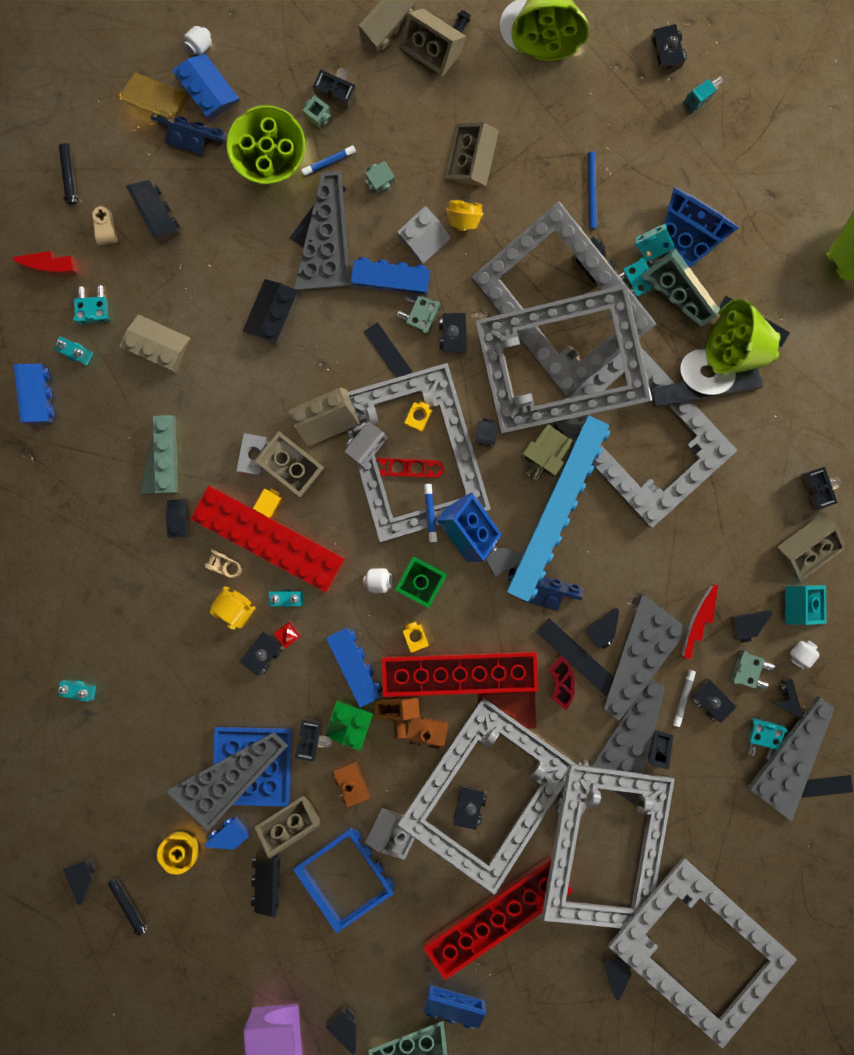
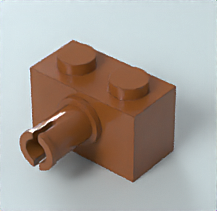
[374,698,420,738]
[406,717,448,749]
[332,760,370,807]

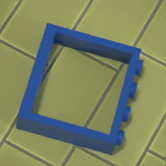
[293,827,395,933]

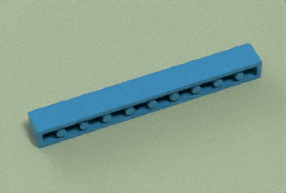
[506,415,610,602]

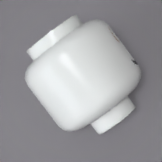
[183,26,212,56]
[363,568,393,593]
[790,640,819,669]

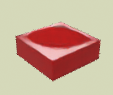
[274,622,301,648]

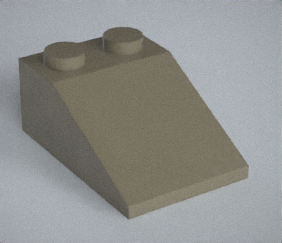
[255,431,326,498]

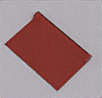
[477,691,537,729]

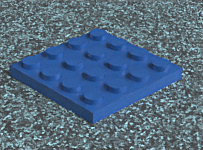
[213,727,292,807]

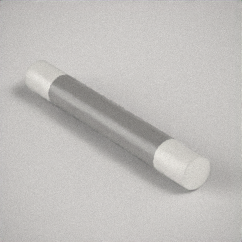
[673,670,696,727]

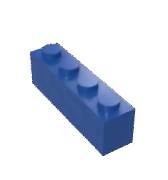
[351,258,430,295]
[326,627,383,707]

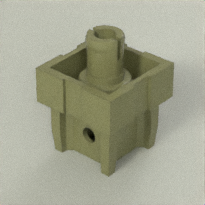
[521,424,573,481]

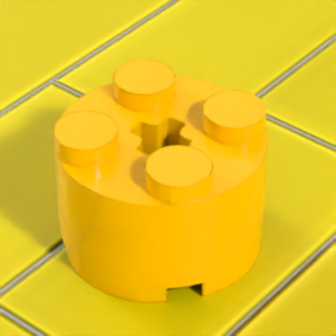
[210,586,256,630]
[157,831,199,874]

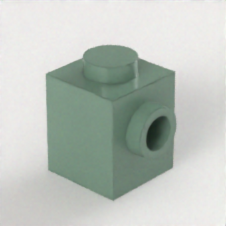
[302,95,331,128]
[365,161,395,193]

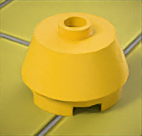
[446,200,484,231]

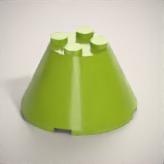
[511,0,589,61]
[227,105,305,184]
[826,210,854,281]
[706,299,780,375]

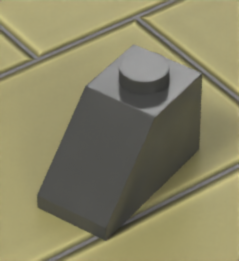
[486,546,523,577]

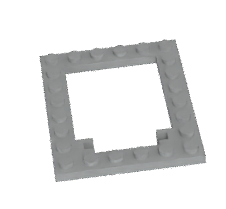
[472,201,656,396]
[476,284,652,433]
[553,348,738,528]
[347,363,491,542]
[397,698,577,895]
[541,764,675,928]
[608,857,797,1049]

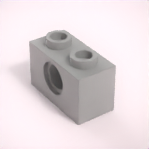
[237,433,269,476]

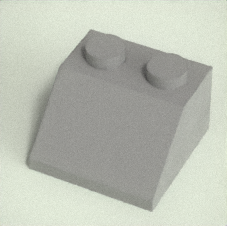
[397,206,451,264]
[345,421,388,467]
[365,808,414,860]

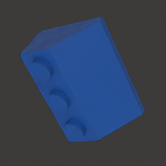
[172,54,240,123]
[13,364,55,425]
[437,493,502,562]
[423,985,486,1029]

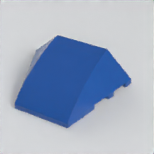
[664,187,739,267]

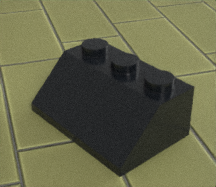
[126,180,180,245]
[242,279,300,347]
[251,850,281,917]

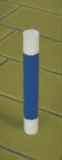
[301,145,356,176]
[424,484,437,542]

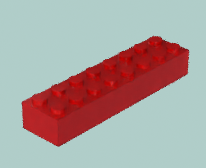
[190,485,345,593]
[382,651,538,697]
[423,855,573,980]

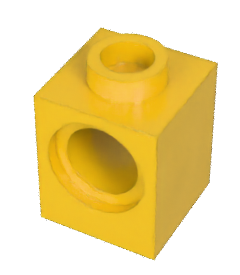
[404,401,432,433]
[253,488,283,518]
[403,622,429,653]

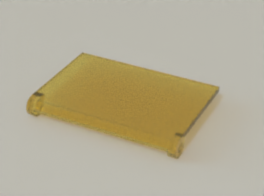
[118,72,187,120]

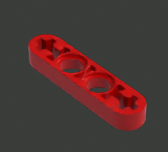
[376,458,444,478]

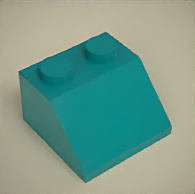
[784,585,827,625]

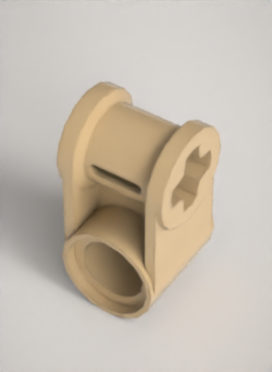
[92,206,118,246]
[204,549,243,578]

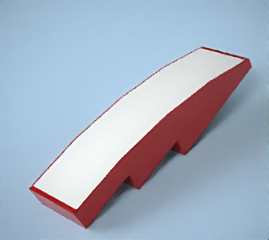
[681,584,718,659]

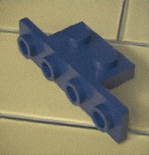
[151,110,228,155]
[508,568,584,611]

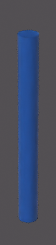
[588,152,597,229]

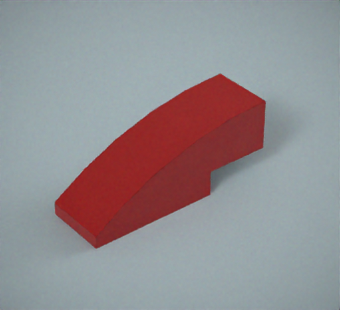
[13,251,78,275]

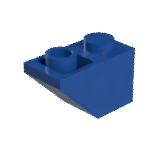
[204,817,251,850]

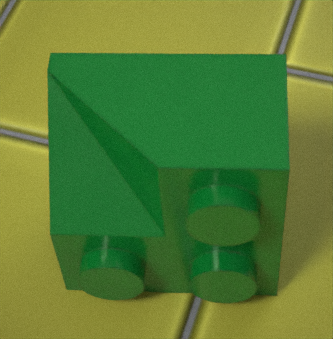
[395,556,447,608]
[325,700,373,751]

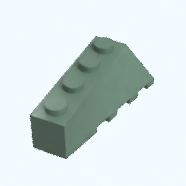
[641,249,720,327]
[140,415,178,494]
[368,1021,448,1055]

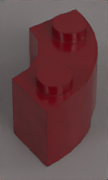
[548,654,575,710]

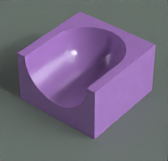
[244,1004,303,1055]

